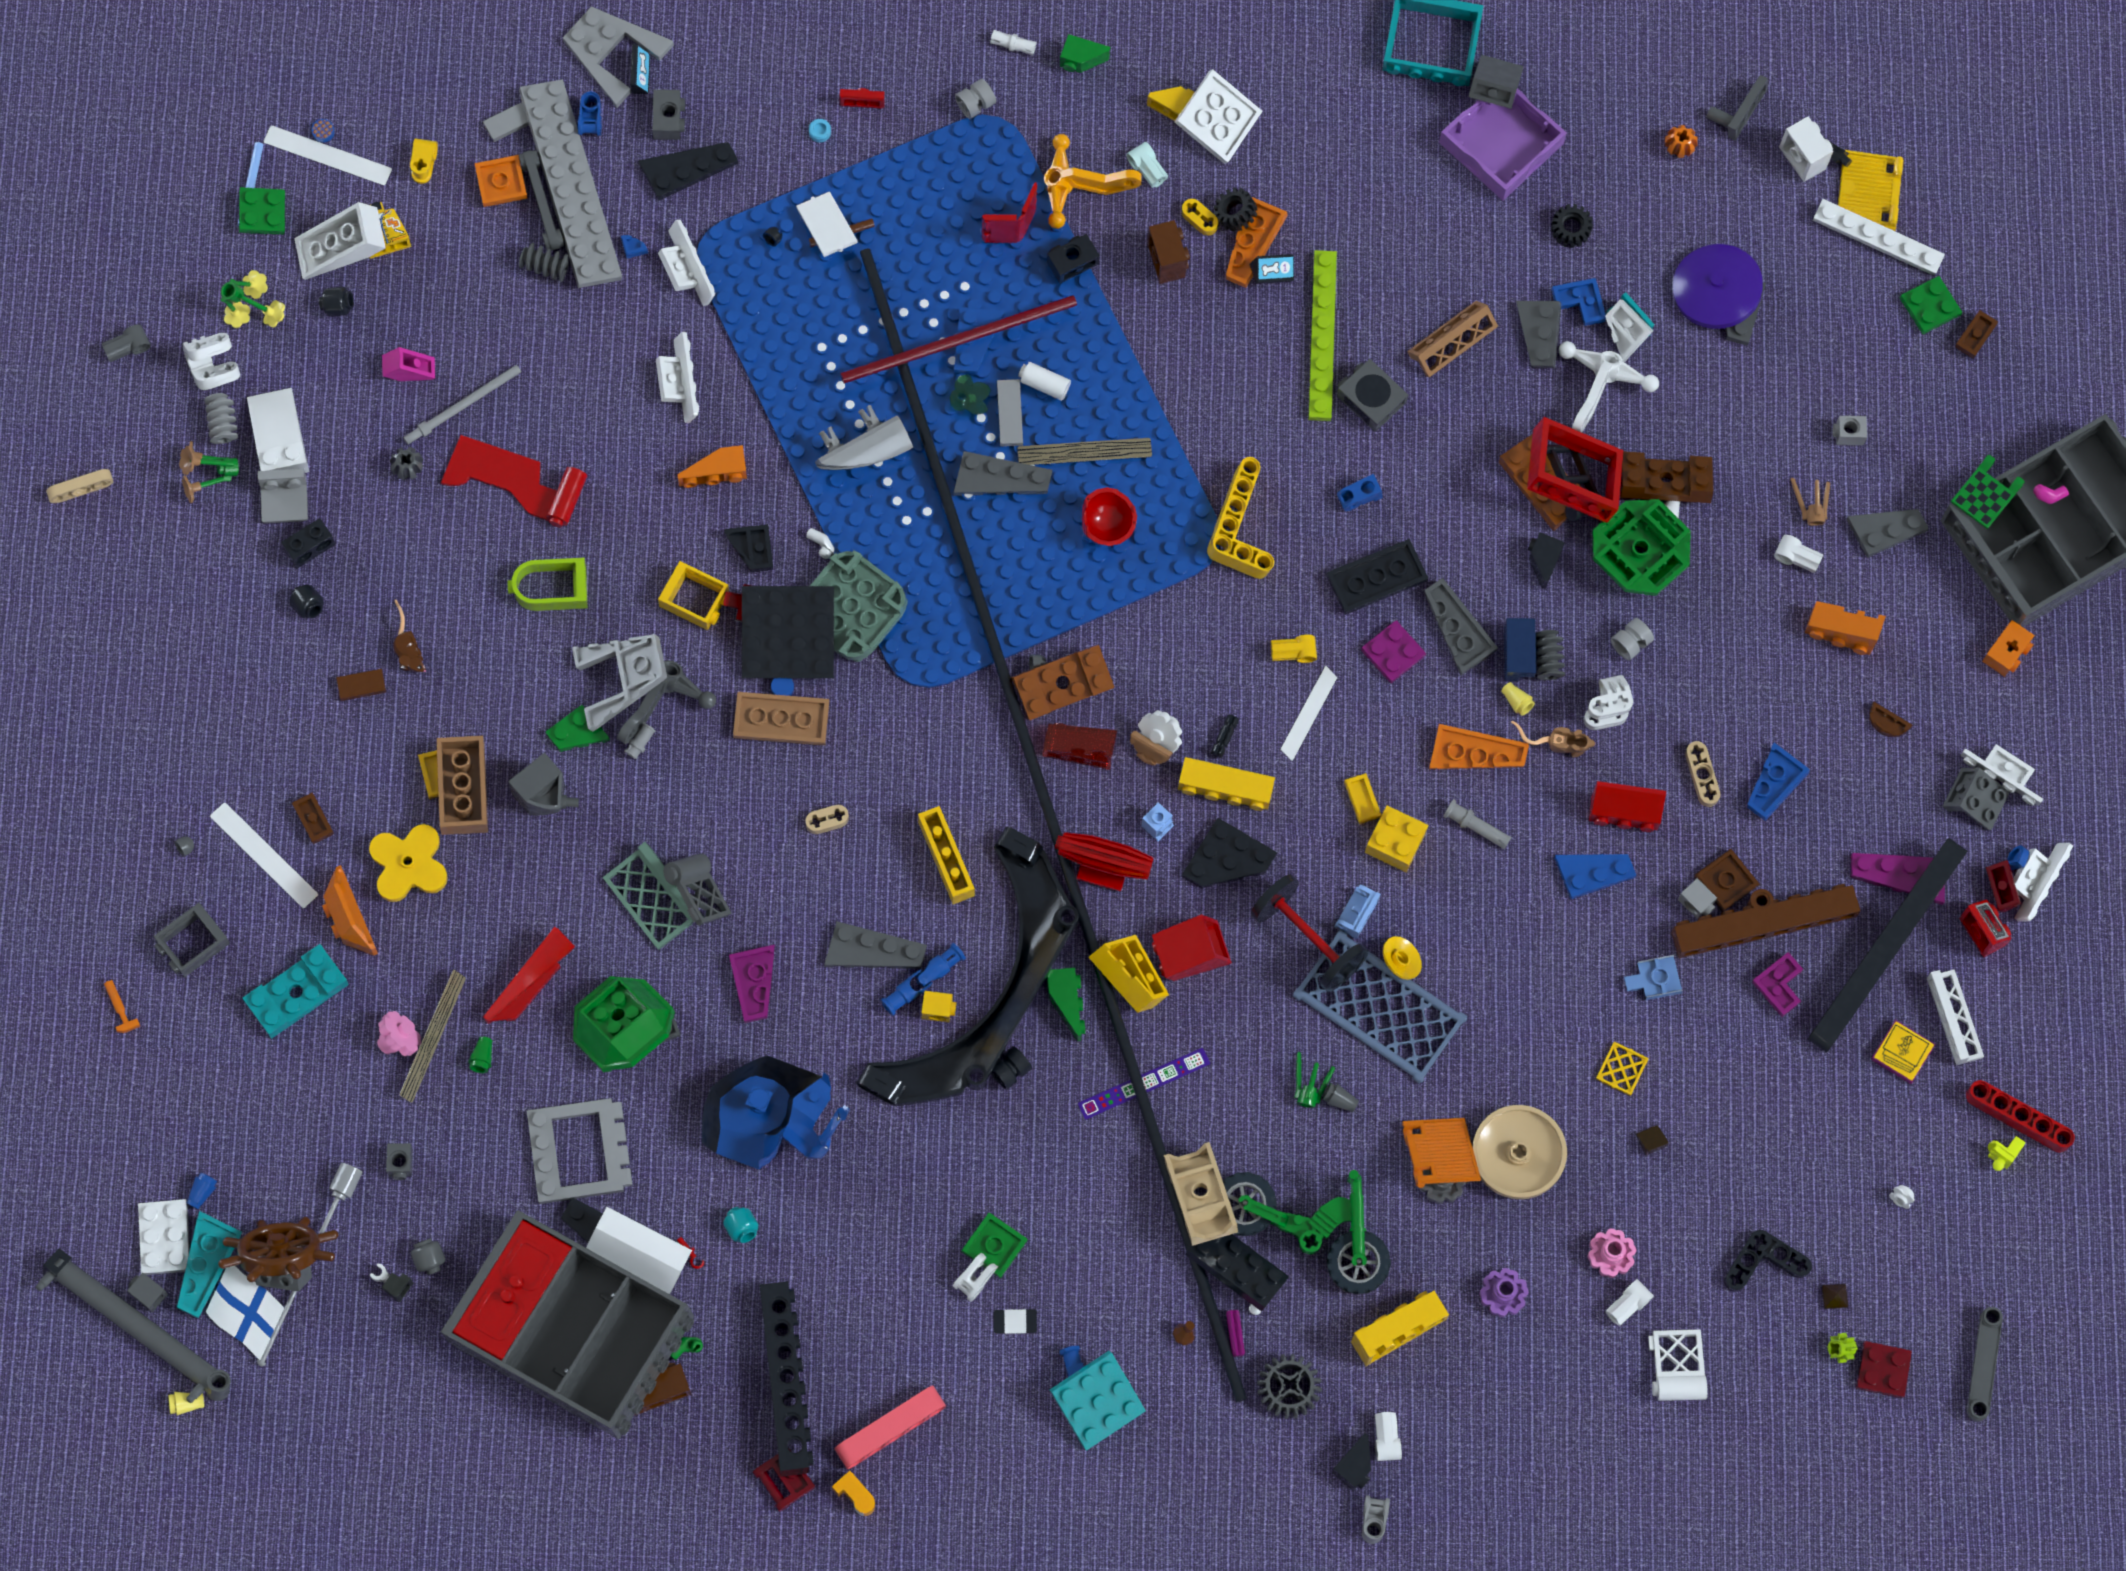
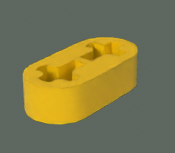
[1182,199,1218,236]

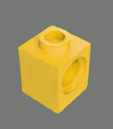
[922,991,957,1023]

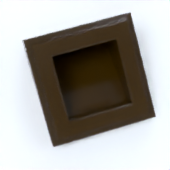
[1636,1125,1669,1155]

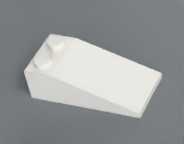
[294,202,385,280]
[247,388,309,473]

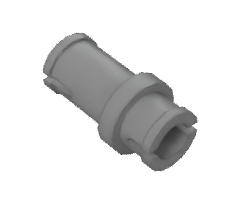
[624,723,656,760]

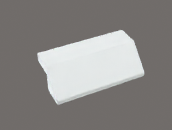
[586,1207,692,1294]

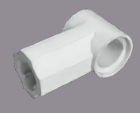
[1774,535,1823,574]
[1606,1279,1654,1327]
[1375,1412,1402,1461]

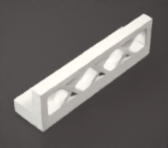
[1927,970,1984,1065]

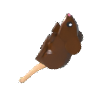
[393,600,426,672]

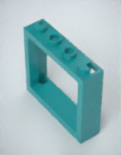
[1382,0,1484,86]

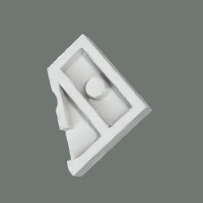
[1605,300,1653,362]

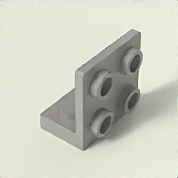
[258,468,308,523]

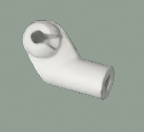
[806,528,834,559]

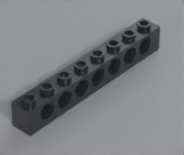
[760,1281,814,1477]

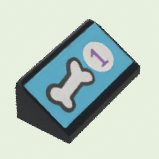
[630,44,650,94]
[1249,254,1294,284]

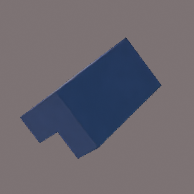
[1504,618,1536,682]

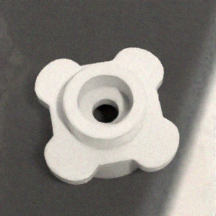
[1889,1185,1914,1209]

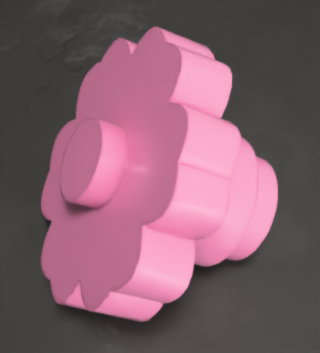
[377,1011,421,1056]
[1587,1229,1636,1278]

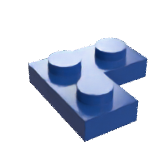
[1552,278,1606,326]

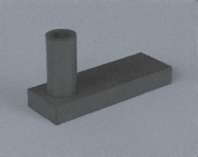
[1706,75,1768,141]

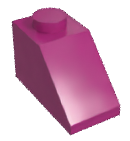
[382,347,435,381]

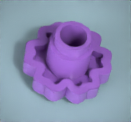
[1479,1268,1529,1317]

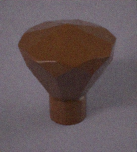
[1172,1321,1195,1346]

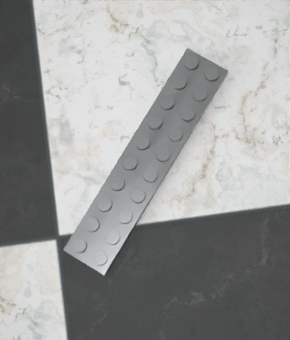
[519,79,622,288]

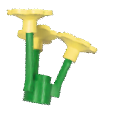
[221,270,285,328]

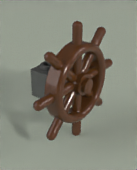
[218,1217,339,1292]

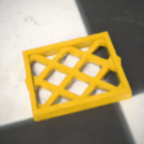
[1596,1042,1649,1096]

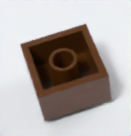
[1147,220,1190,284]

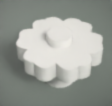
[1138,710,1182,753]

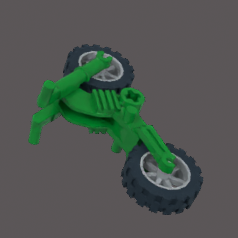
[1223,1170,1391,1294]

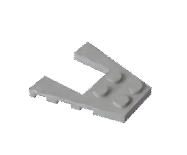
[563,6,674,108]
[572,634,667,732]

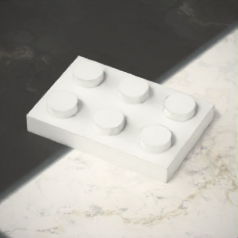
[138,1199,190,1275]

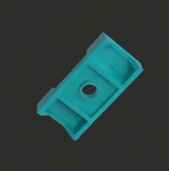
[242,944,349,1039]

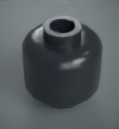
[319,286,354,317]
[289,584,324,619]

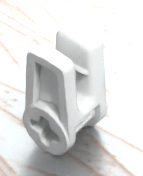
[953,1253,998,1302]

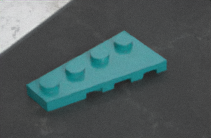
[176,1211,242,1319]

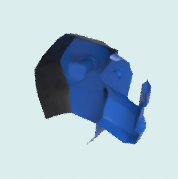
[702,1055,850,1170]

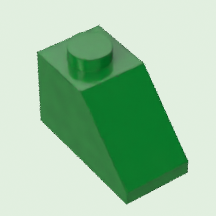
[1060,34,1110,73]

